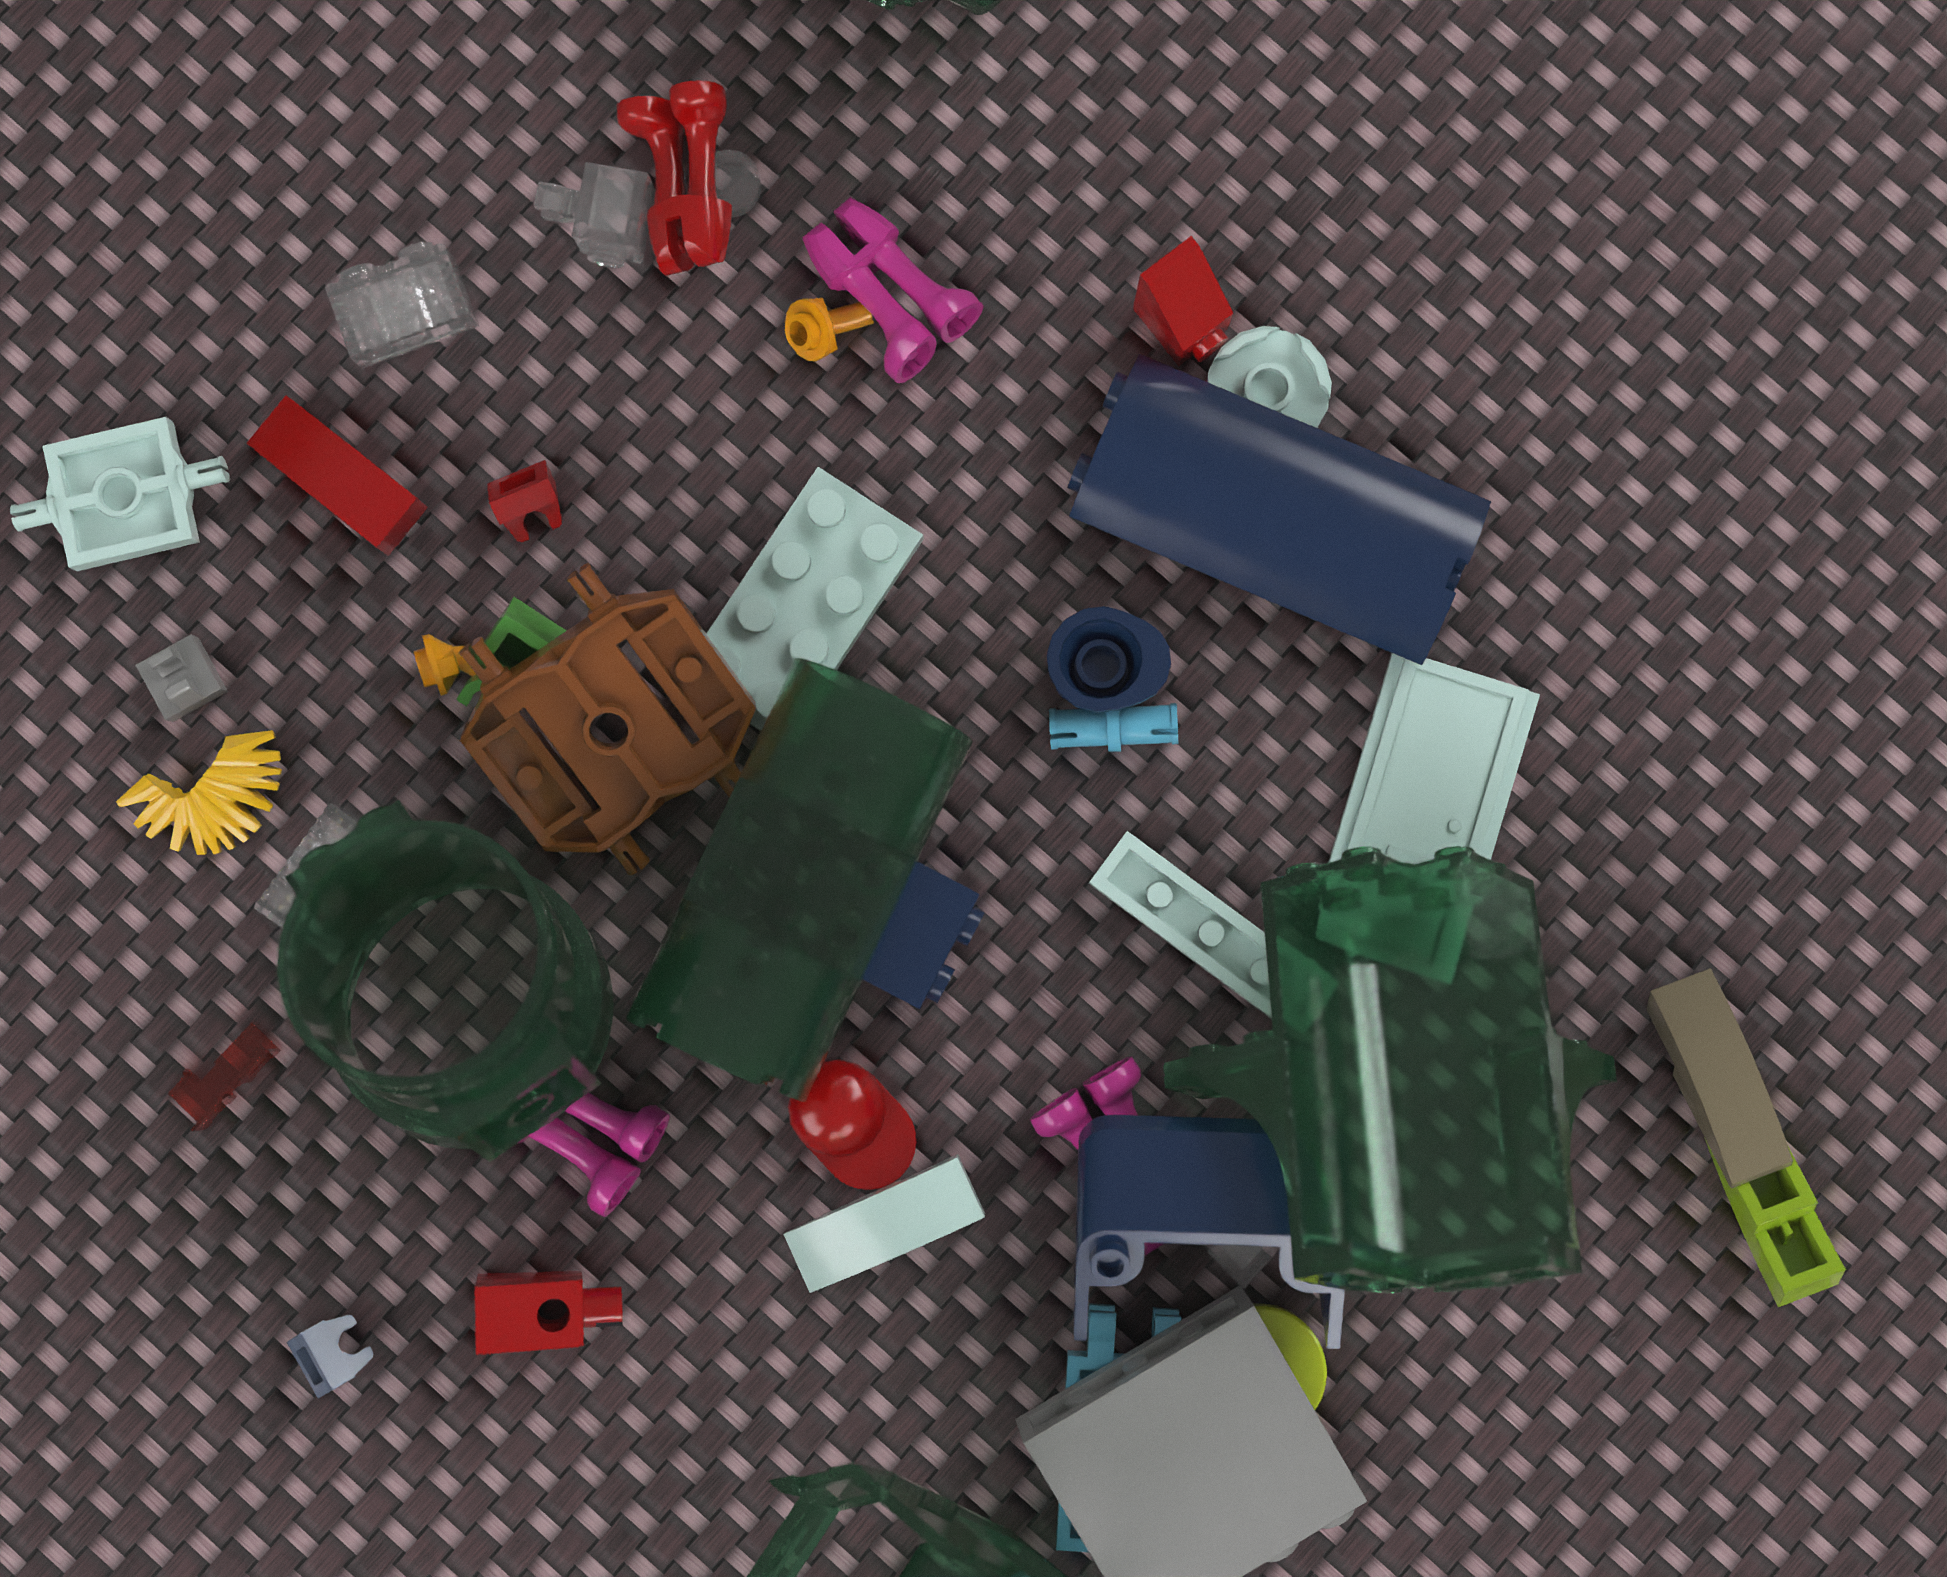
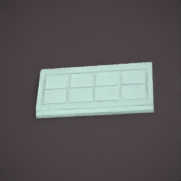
[1305,653,1540,986]

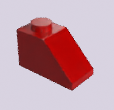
[1133,236,1233,366]

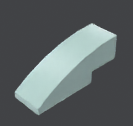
[783,1154,985,1293]

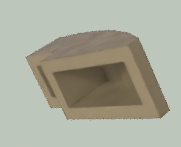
[1647,968,1793,1188]

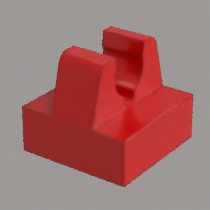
[487,460,562,542]

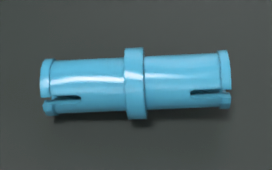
[1049,703,1178,752]

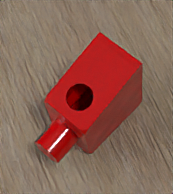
[475,1271,623,1355]

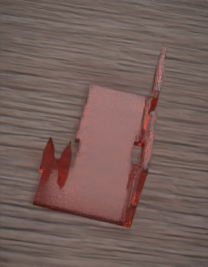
[168,1023,281,1132]

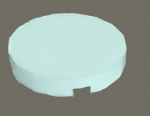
[1206,326,1332,428]

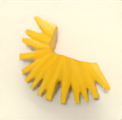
[116,730,282,855]

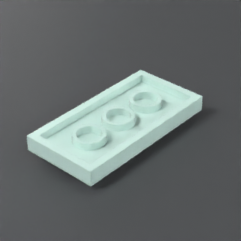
[706,467,924,748]

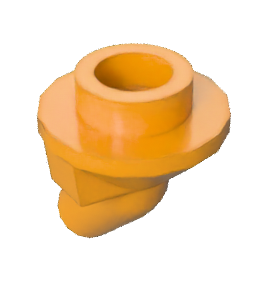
[785,297,874,361]
[414,634,476,696]

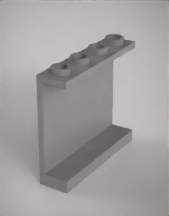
[1015,1286,1367,1577]

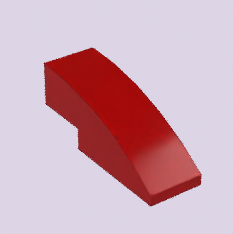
[247,395,428,556]

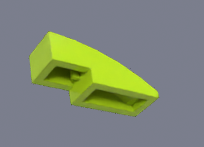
[1704,1137,1846,1308]

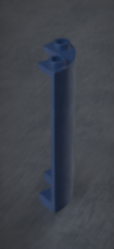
[1067,354,1491,665]

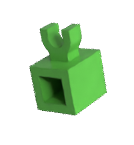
[456,597,566,707]

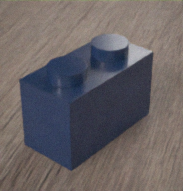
[851,858,985,1009]

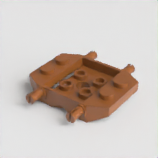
[459,563,756,876]

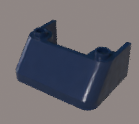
[1074,1115,1347,1349]

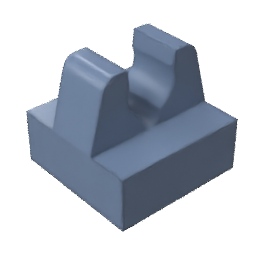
[287,1315,373,1398]

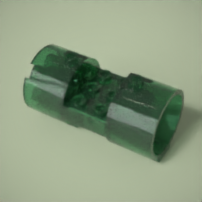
[625,658,973,1101]

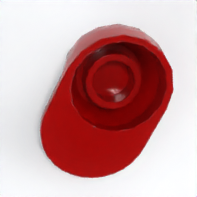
[788,1059,916,1190]

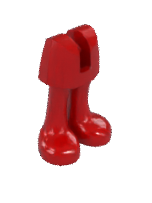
[617,80,732,275]

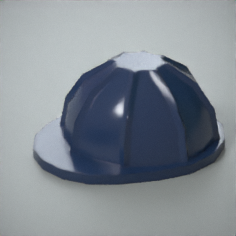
[1047,606,1171,713]

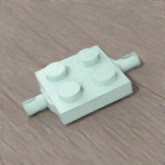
[10,417,230,571]

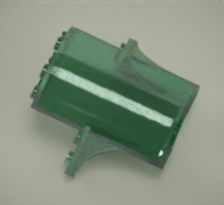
[1163,846,1617,1293]

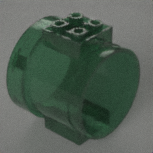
[277,800,613,1162]

